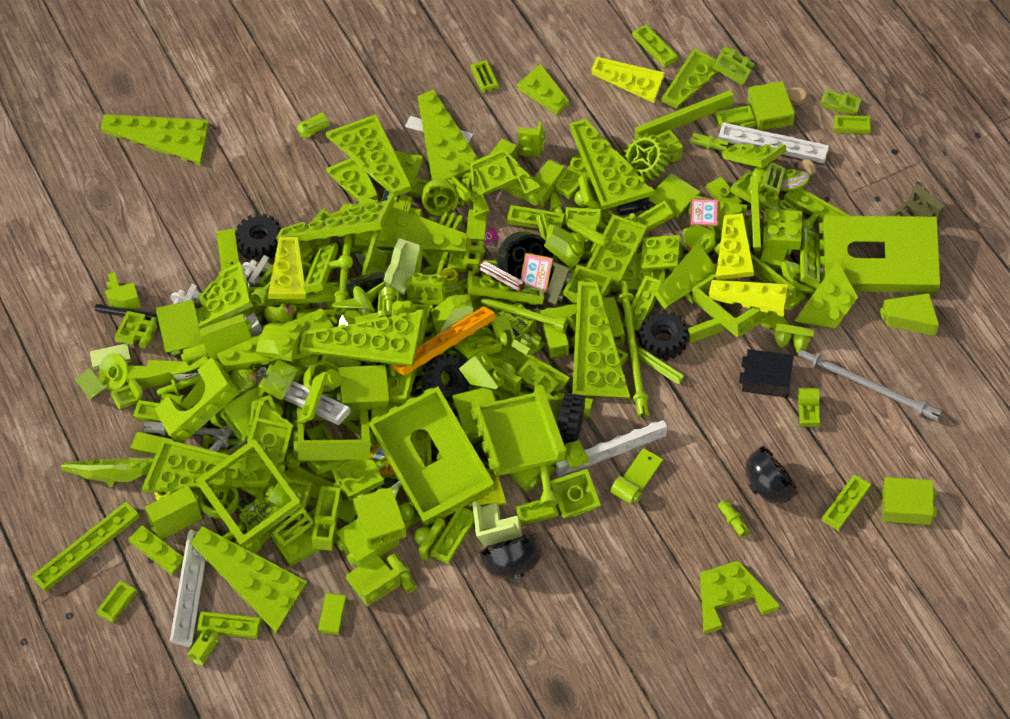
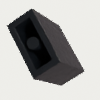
[739,349,794,398]

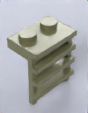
[889,184,945,223]
[529,253,572,304]

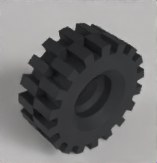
[235,213,281,262]
[640,310,688,361]
[421,353,472,402]
[557,392,585,443]

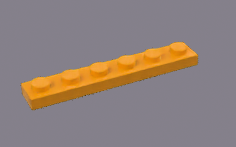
[392,306,496,376]

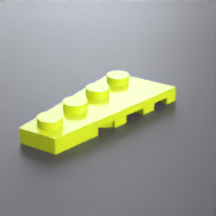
[709,280,788,317]

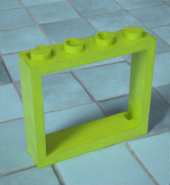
[692,253,795,338]
[293,406,370,461]
[195,438,303,548]

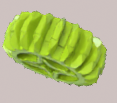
[622,133,671,182]

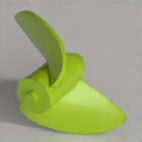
[332,282,386,316]

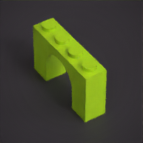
[490,138,564,208]
[540,297,625,358]
[154,357,239,443]

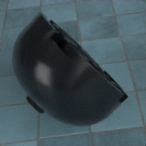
[496,231,553,279]
[745,445,799,504]
[479,533,541,579]

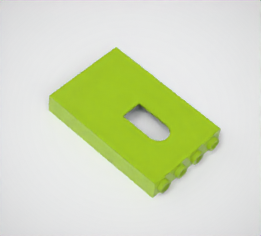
[819,215,940,293]
[368,387,495,527]

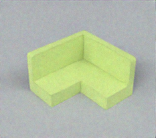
[384,238,420,294]
[472,501,522,546]

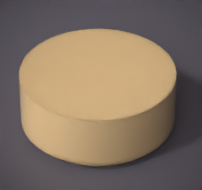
[788,87,806,105]
[798,159,816,177]

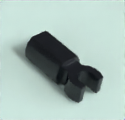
[617,197,650,215]

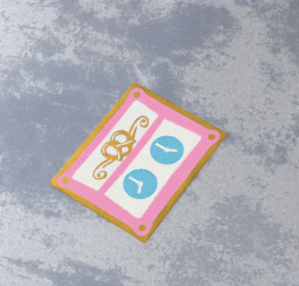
[690,198,719,226]
[520,253,553,293]

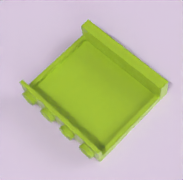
[471,385,566,476]

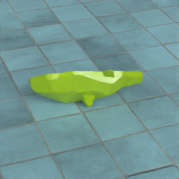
[61,458,154,487]

